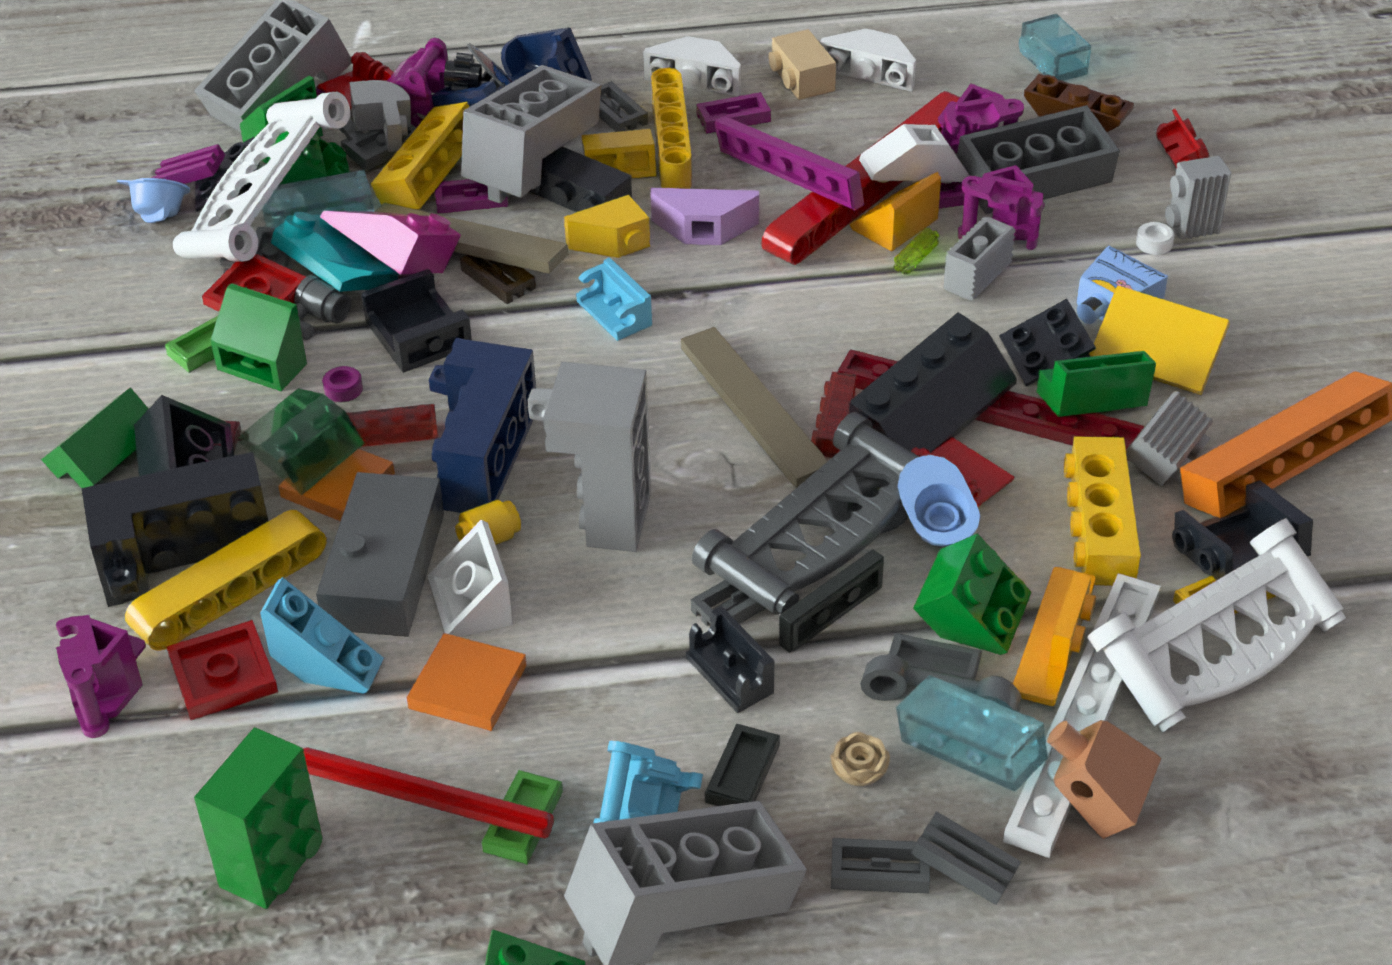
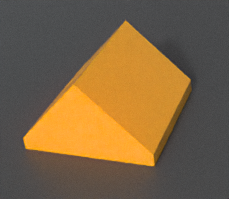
[849,171,941,252]

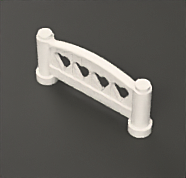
[173,92,350,262]
[1087,518,1346,732]

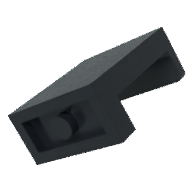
[361,269,472,373]
[1172,480,1313,581]

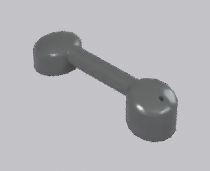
[860,654,1022,731]

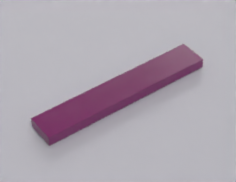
[715,116,864,210]

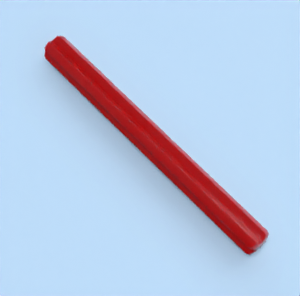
[303,747,554,839]

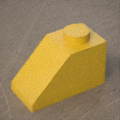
[564,195,650,258]

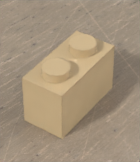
[768,29,836,100]

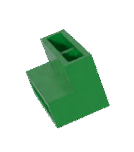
[1036,351,1156,417]
[41,387,149,488]

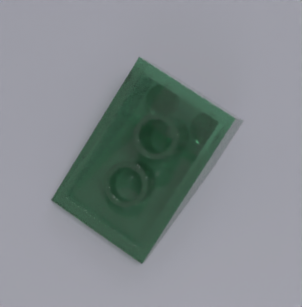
[237,388,365,495]

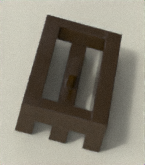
[460,255,536,304]

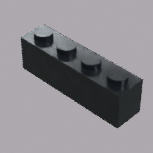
[529,146,632,212]

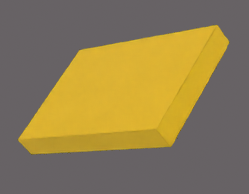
[1090,285,1230,395]

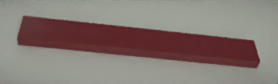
[836,349,1145,461]

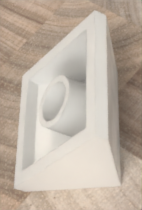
[427,520,513,637]

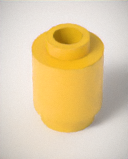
[455,500,521,545]

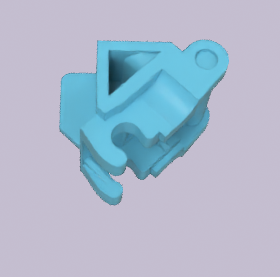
[593,741,703,823]

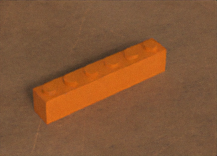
[1180,371,1392,519]

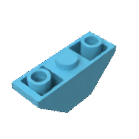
[260,577,384,694]

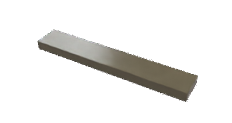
[374,203,569,274]
[681,327,828,488]

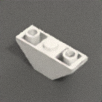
[820,29,916,92]
[643,36,741,96]
[859,124,970,184]

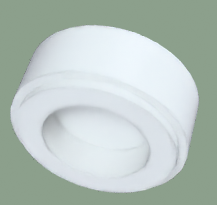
[1136,222,1175,255]

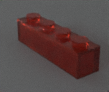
[811,372,856,458]
[334,404,438,448]

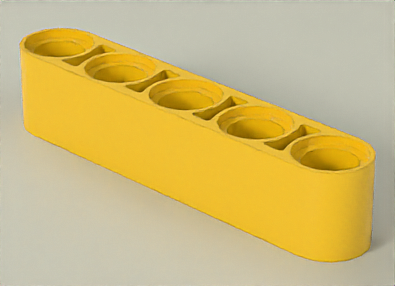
[651,68,692,189]
[125,510,327,651]

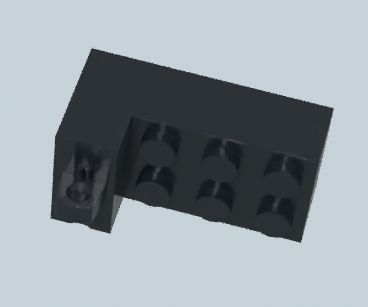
[81,452,269,607]

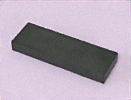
[779,549,884,653]

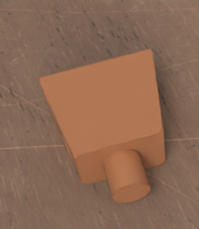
[1047,720,1161,839]

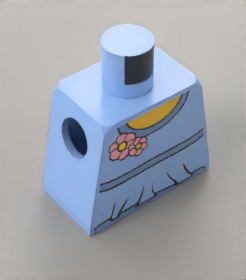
[1077,246,1168,324]

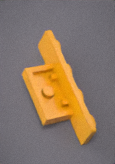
[1013,567,1096,706]

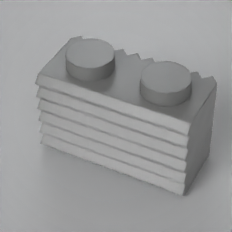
[1165,156,1232,240]
[944,217,1016,301]
[1126,391,1213,486]

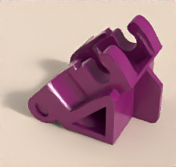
[387,38,448,128]
[938,83,1024,154]
[957,165,1045,250]
[56,615,146,738]

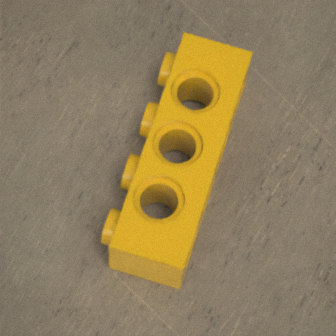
[371,102,469,210]
[1064,437,1141,586]

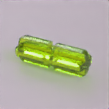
[893,227,940,275]

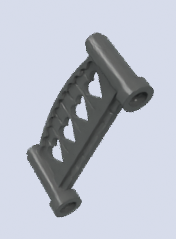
[692,412,919,615]

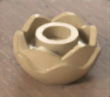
[830,732,890,786]

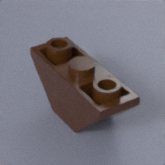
[1024,74,1134,132]

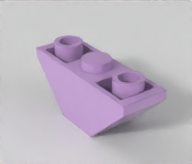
[651,188,759,245]

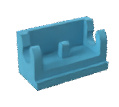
[576,257,652,341]

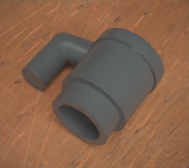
[294,275,351,340]

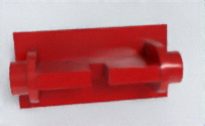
[1156,109,1210,169]

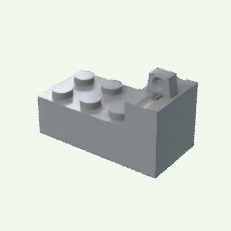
[194,0,351,132]
[461,65,601,203]
[528,361,651,552]
[564,801,807,965]

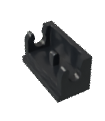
[686,606,775,713]

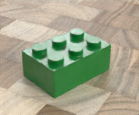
[194,727,323,909]

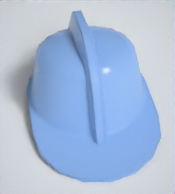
[117,178,190,223]
[898,455,980,547]

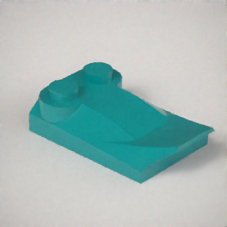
[271,212,400,292]

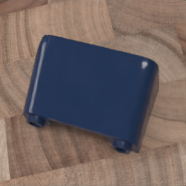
[432,27,592,107]

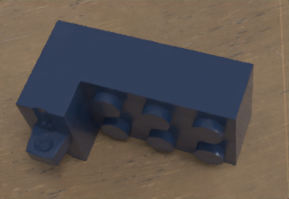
[428,338,536,513]

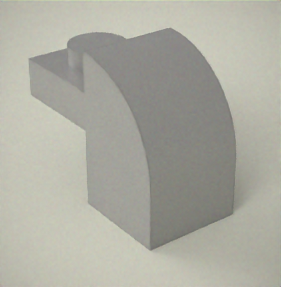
[350,80,411,152]

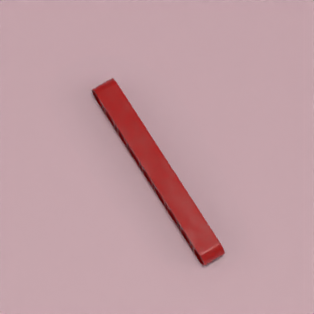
[761,91,960,265]

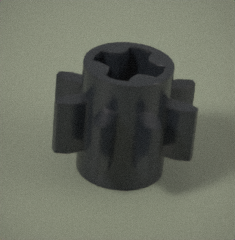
[444,52,482,91]

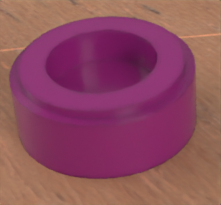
[322,366,363,402]

